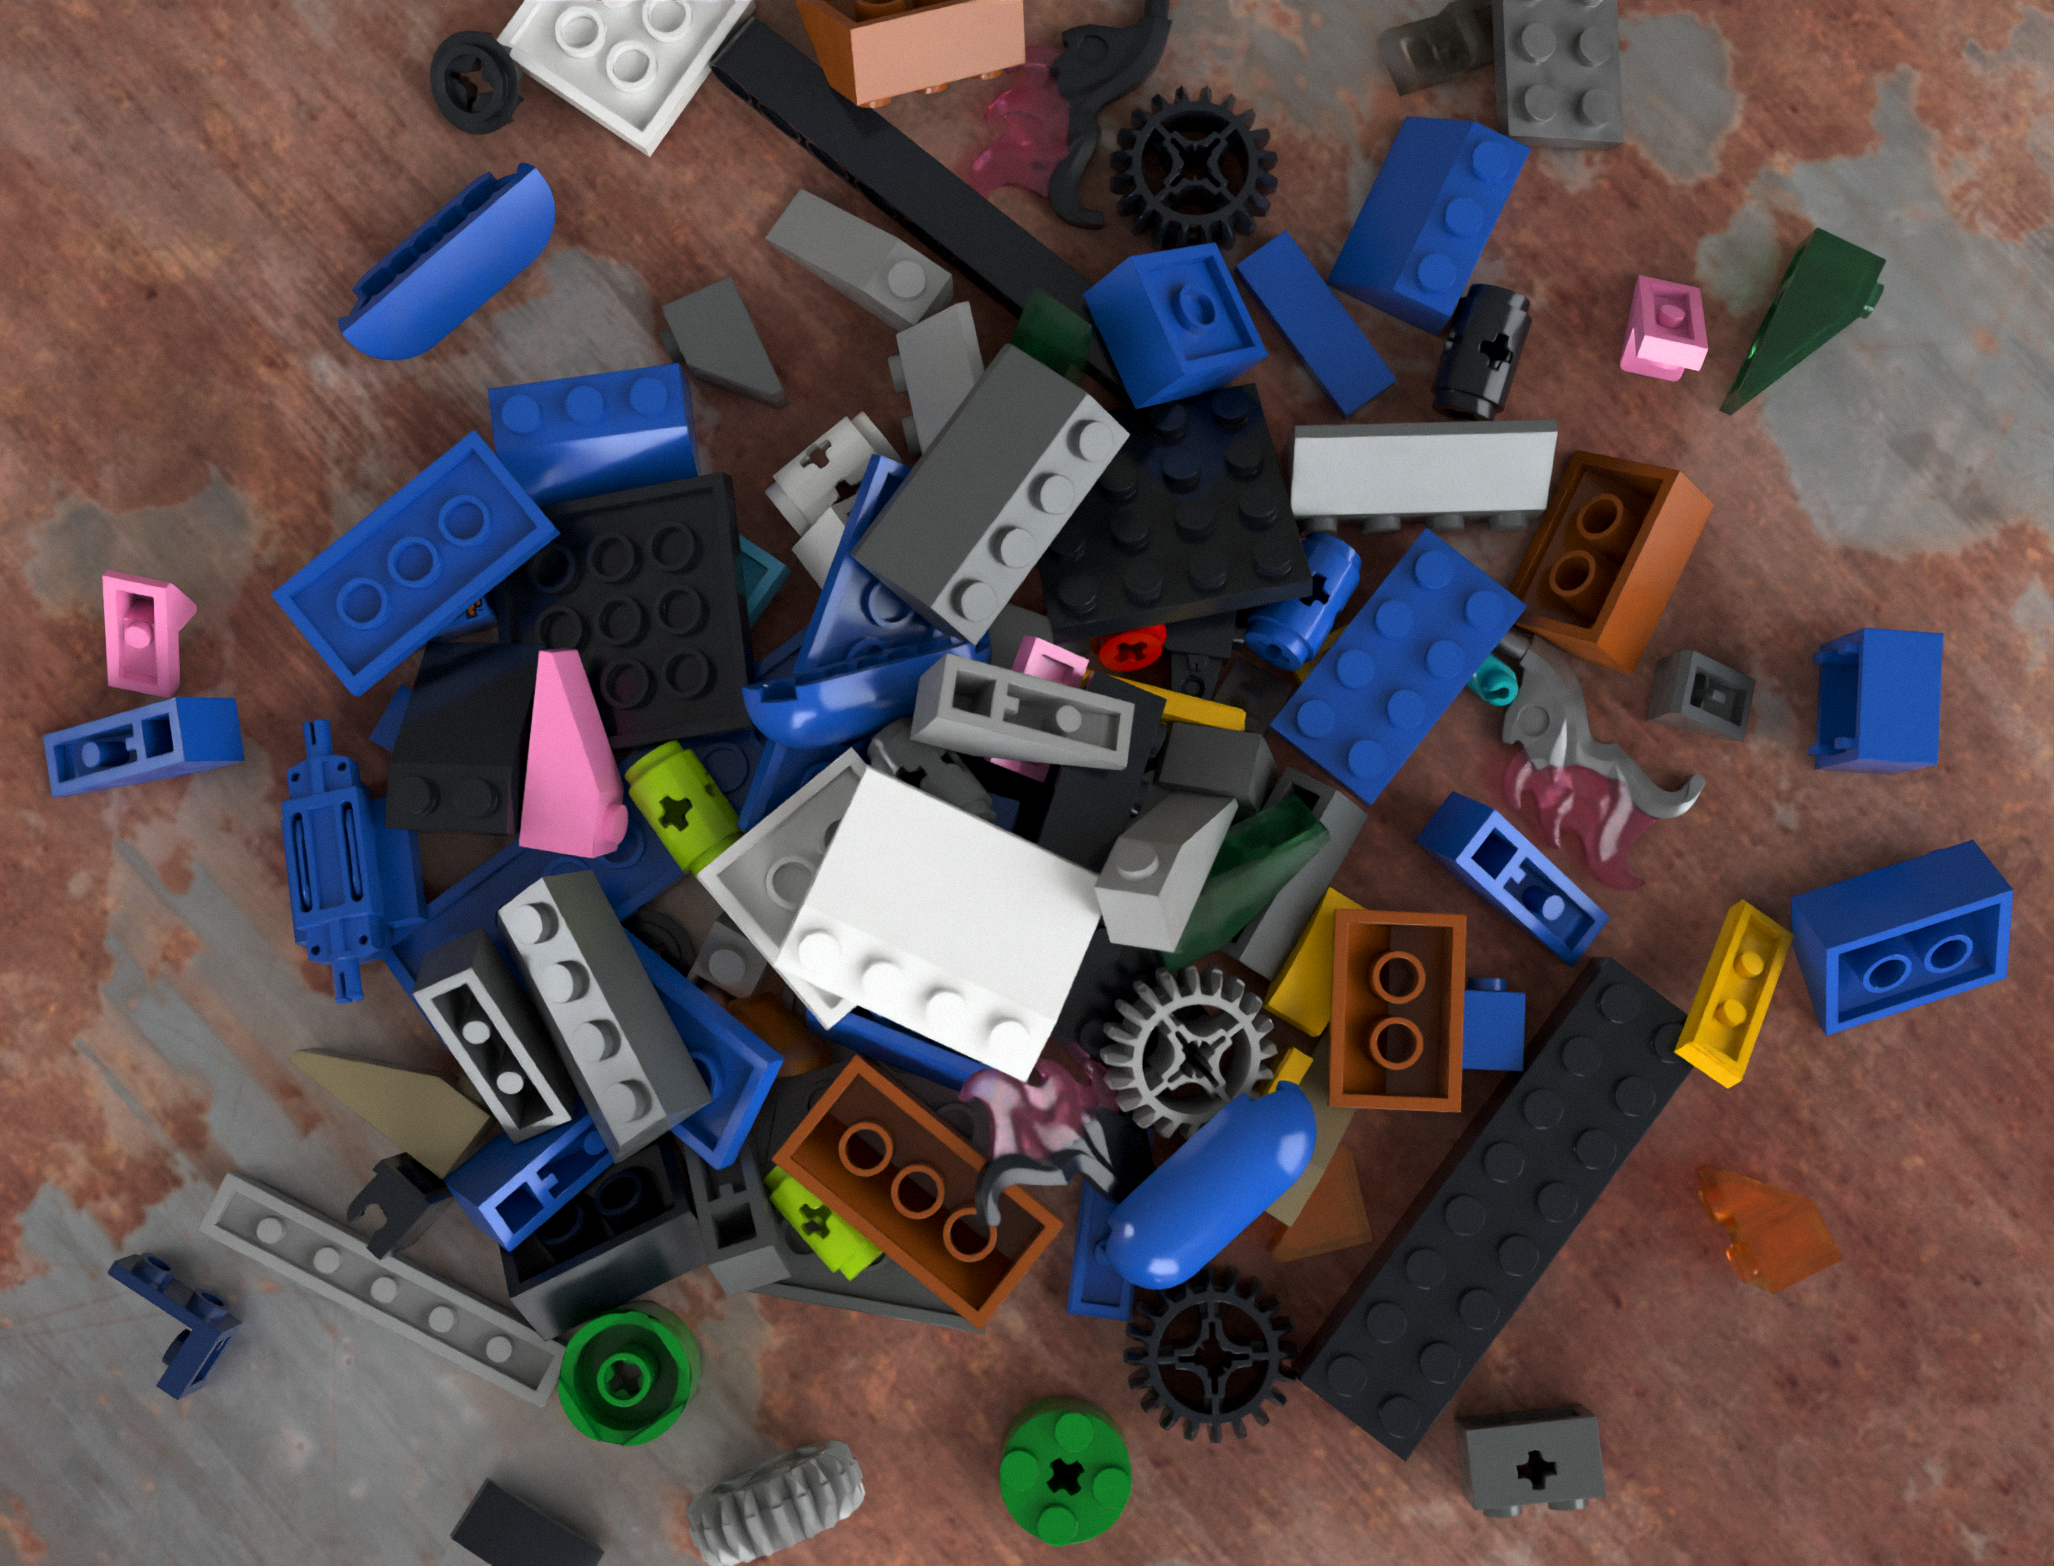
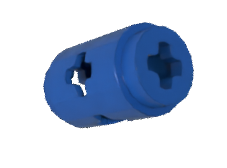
[1245,532,1362,671]

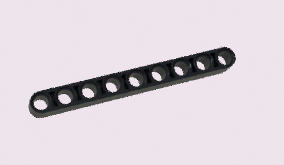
[709,16,1144,410]

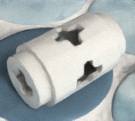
[764,411,902,537]

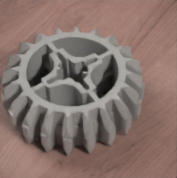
[1100,963,1278,1140]
[686,1439,866,1566]

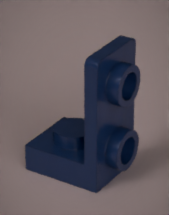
[107,1253,243,1400]

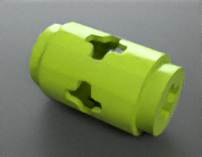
[624,740,747,883]
[763,1165,883,1281]

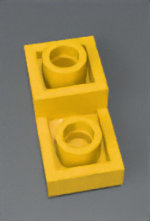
[1262,887,1367,1037]

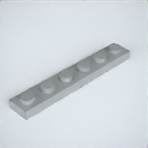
[197,1170,569,1409]

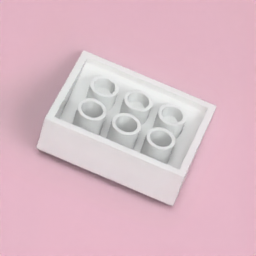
[774,765,1102,1082]

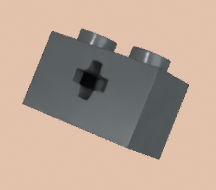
[1454,1404,1606,1518]

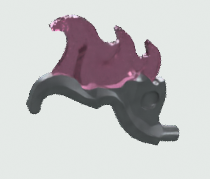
[1495,628,1706,890]

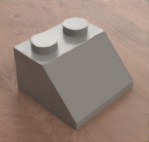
[888,301,985,455]

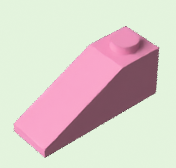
[519,648,628,858]

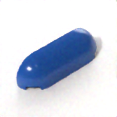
[338,163,555,360]
[741,628,992,750]
[1100,1080,1317,1290]

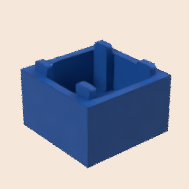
[1083,242,1268,409]
[1808,628,1943,775]

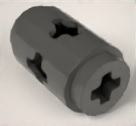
[867,715,997,824]

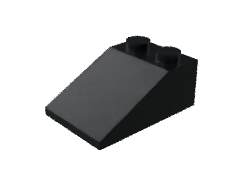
[385,641,552,837]

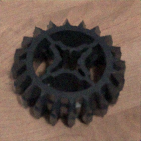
[1109,85,1278,251]
[1123,1263,1300,1444]

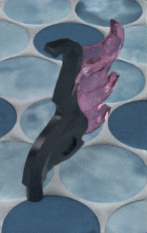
[969,0,1172,230]
[958,1059,1157,1227]

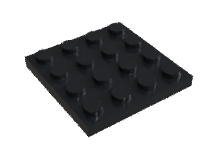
[1036,383,1313,645]
[493,472,758,753]

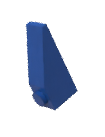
[43,697,245,798]
[1414,791,1610,968]
[442,1095,614,1252]

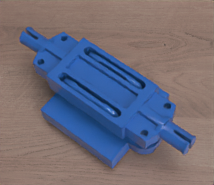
[281,719,429,1003]

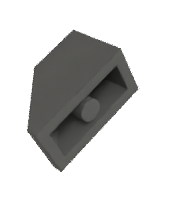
[659,276,789,409]

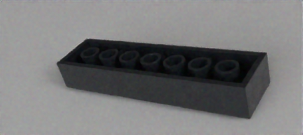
[1291,957,1695,1462]

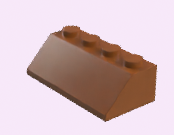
[771,1053,1065,1331]

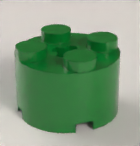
[558,1301,701,1446]
[999,1396,1132,1547]

